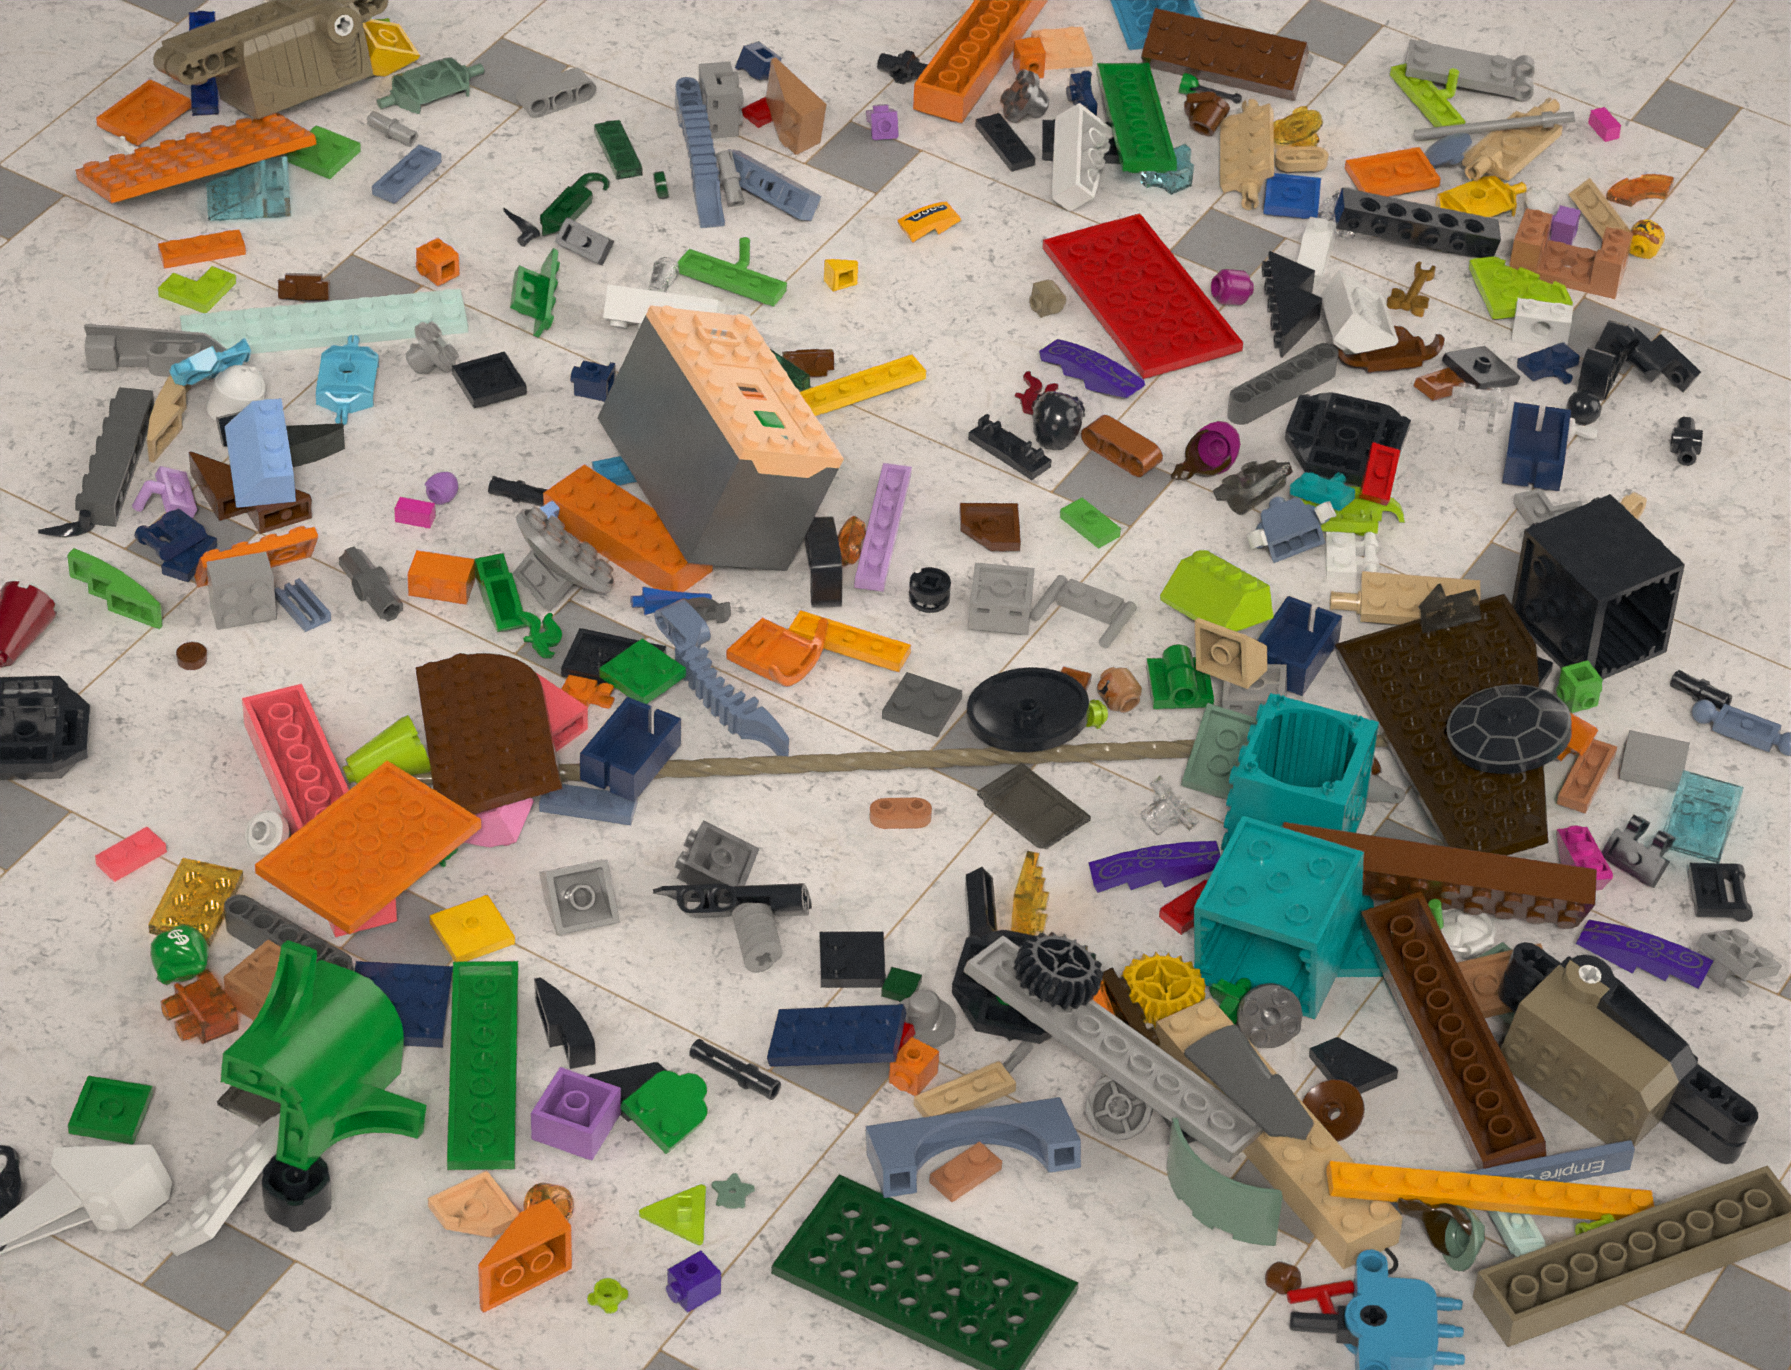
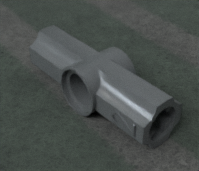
[339,546,403,622]

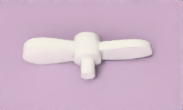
[103,135,137,155]
[1568,418,1598,439]

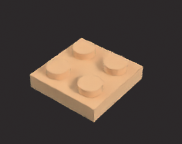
[1031,27,1093,70]

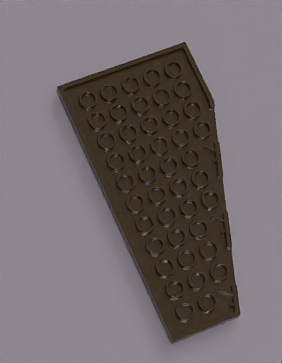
[1335,593,1549,856]

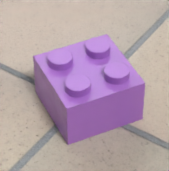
[531,1067,621,1161]

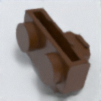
[278,273,330,300]
[782,349,834,378]

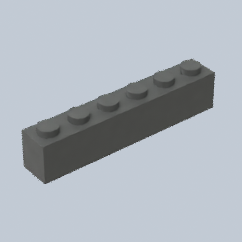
[75,387,154,527]

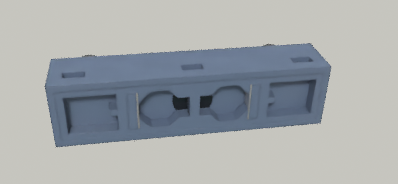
[718,149,822,221]

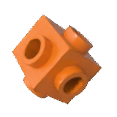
[416,238,459,286]

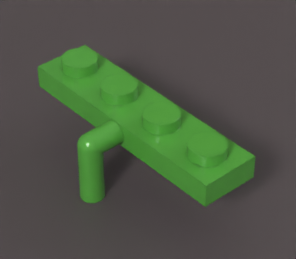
[676,237,787,307]

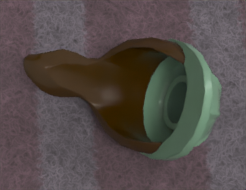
[1398,1198,1486,1272]

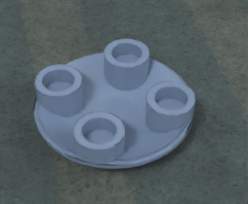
[1424,133,1472,169]

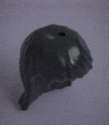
[1032,391,1086,450]

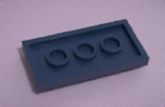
[767,1004,907,1067]

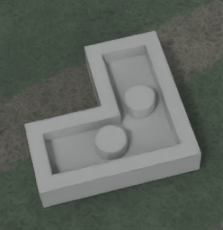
[1513,488,1583,526]

